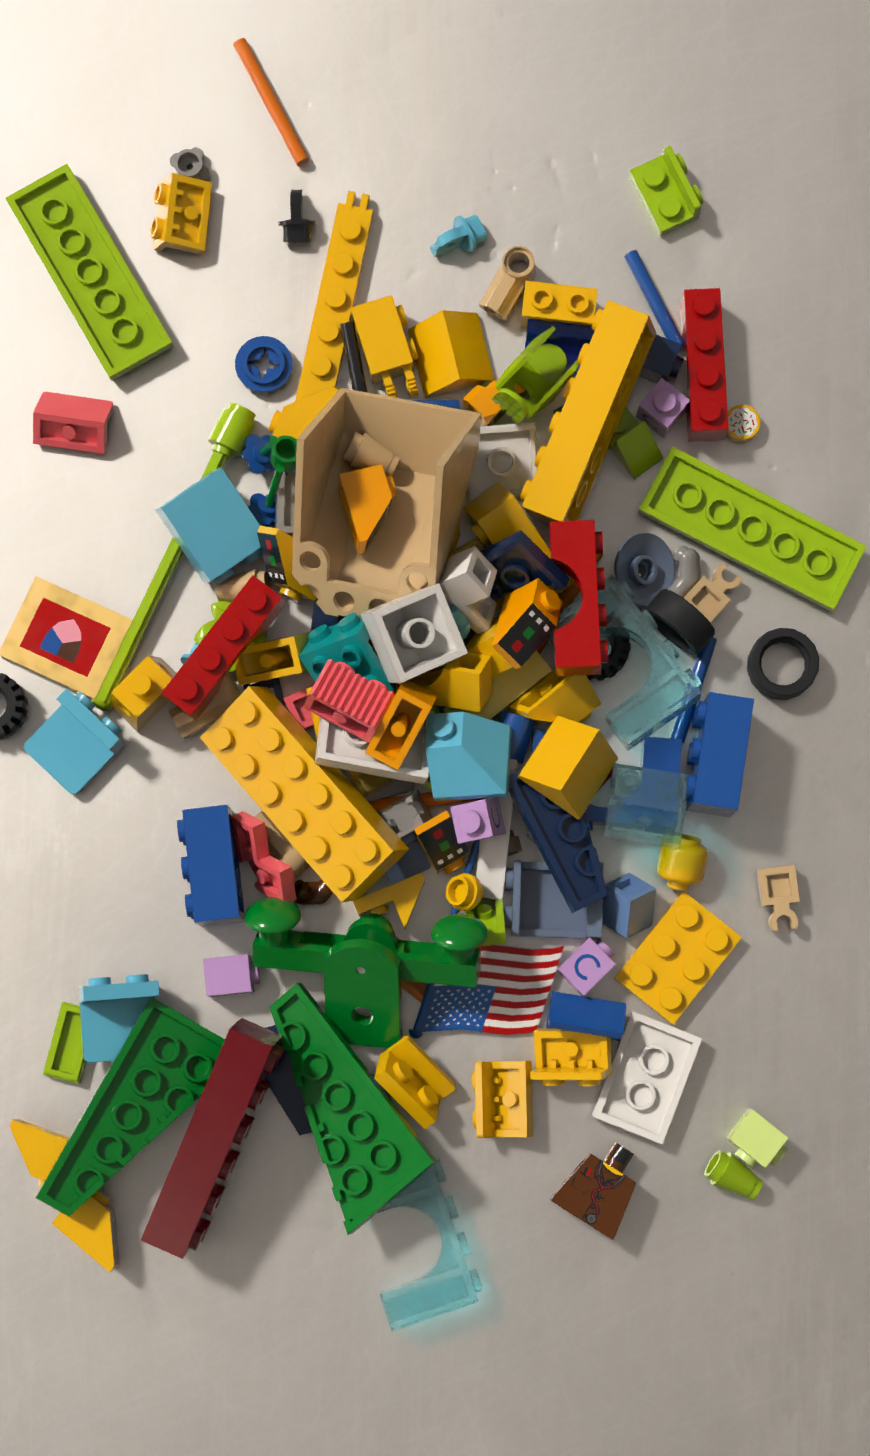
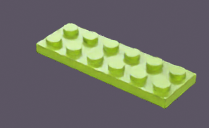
[5,164,174,381]
[638,446,867,612]

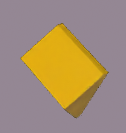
[408,310,494,399]
[517,716,618,820]

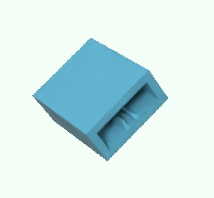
[155,467,262,584]

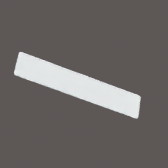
[476,759,518,900]

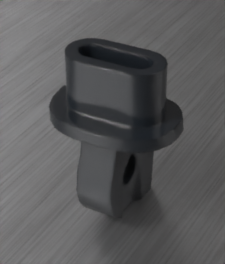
[278,190,316,243]

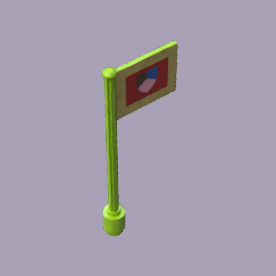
[0,402,256,711]

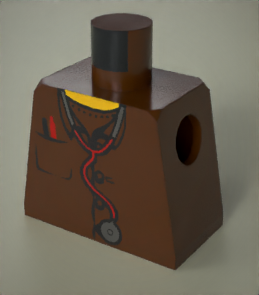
[550,1142,636,1240]

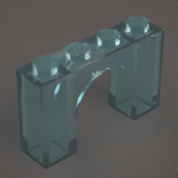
[545,575,702,751]
[378,1159,483,1332]

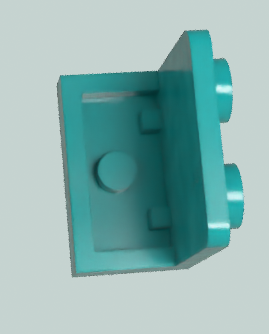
[298,613,396,692]

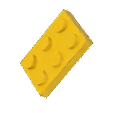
[614,891,742,1025]

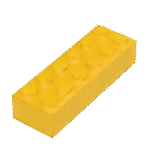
[520,300,657,525]
[200,686,409,903]

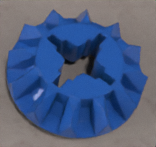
[235,336,293,394]

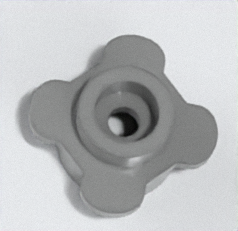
[170,147,210,181]

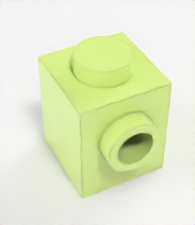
[726,1109,788,1169]

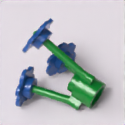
[241,435,297,527]

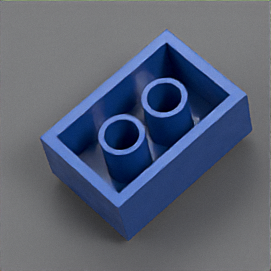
[681,692,754,817]
[177,805,245,927]

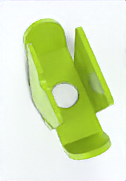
[491,326,580,424]

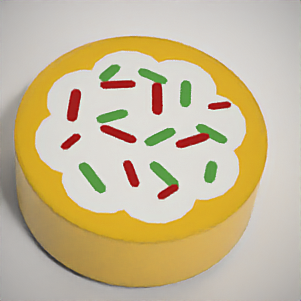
[726,404,760,443]

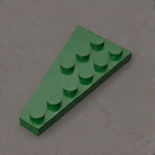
[269,983,438,1235]
[35,997,225,1217]

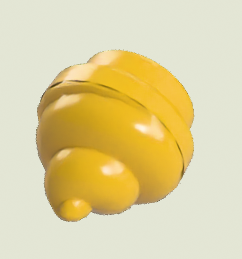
[446,873,484,911]

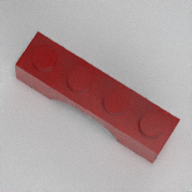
[680,288,729,442]
[549,520,608,676]
[161,575,286,721]

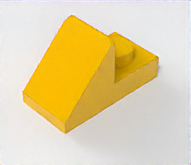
[353,873,425,930]

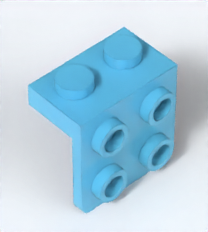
[24,688,126,795]
[79,974,159,1063]

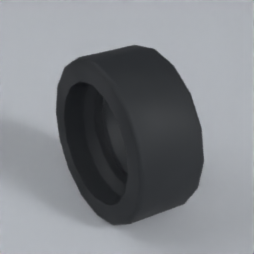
[644,589,715,655]
[747,628,819,700]

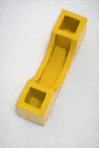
[368,639,492,713]

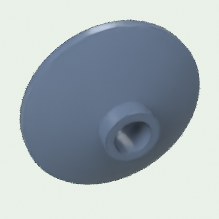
[614,533,675,606]

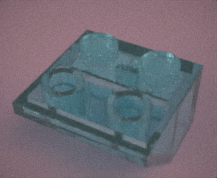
[602,763,688,849]

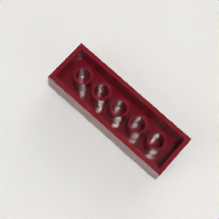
[141,1018,285,1259]

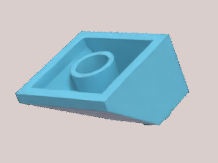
[425,712,512,801]

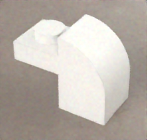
[440,546,497,634]

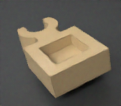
[684,562,742,623]
[756,865,800,932]

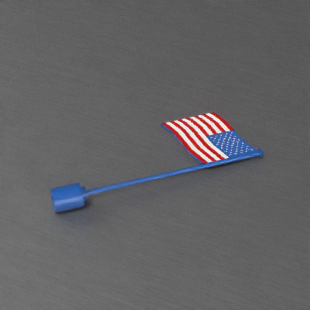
[409,710,564,1039]

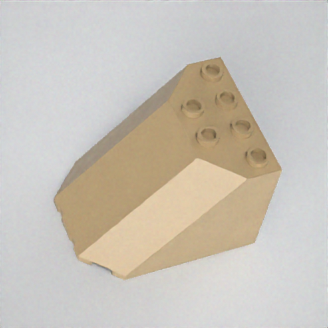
[292,388,482,617]

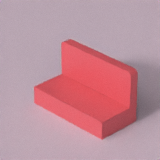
[33,392,113,454]

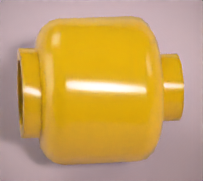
[656,834,708,890]

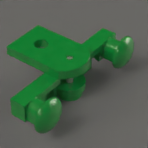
[244,897,488,1048]

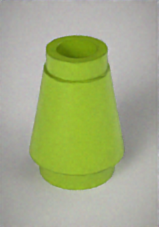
[704,1150,763,1200]

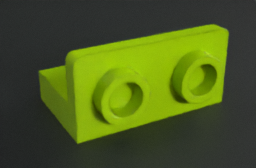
[629,146,703,236]

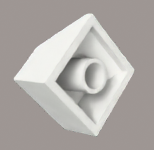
[361,583,468,683]

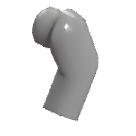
[668,546,701,598]

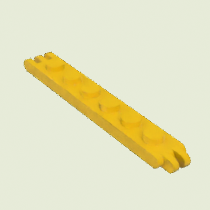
[295,191,374,402]

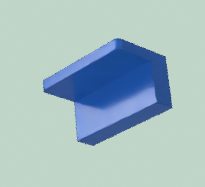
[546,991,626,1041]

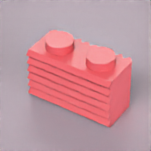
[303,659,395,743]

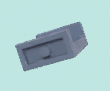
[504,860,604,939]

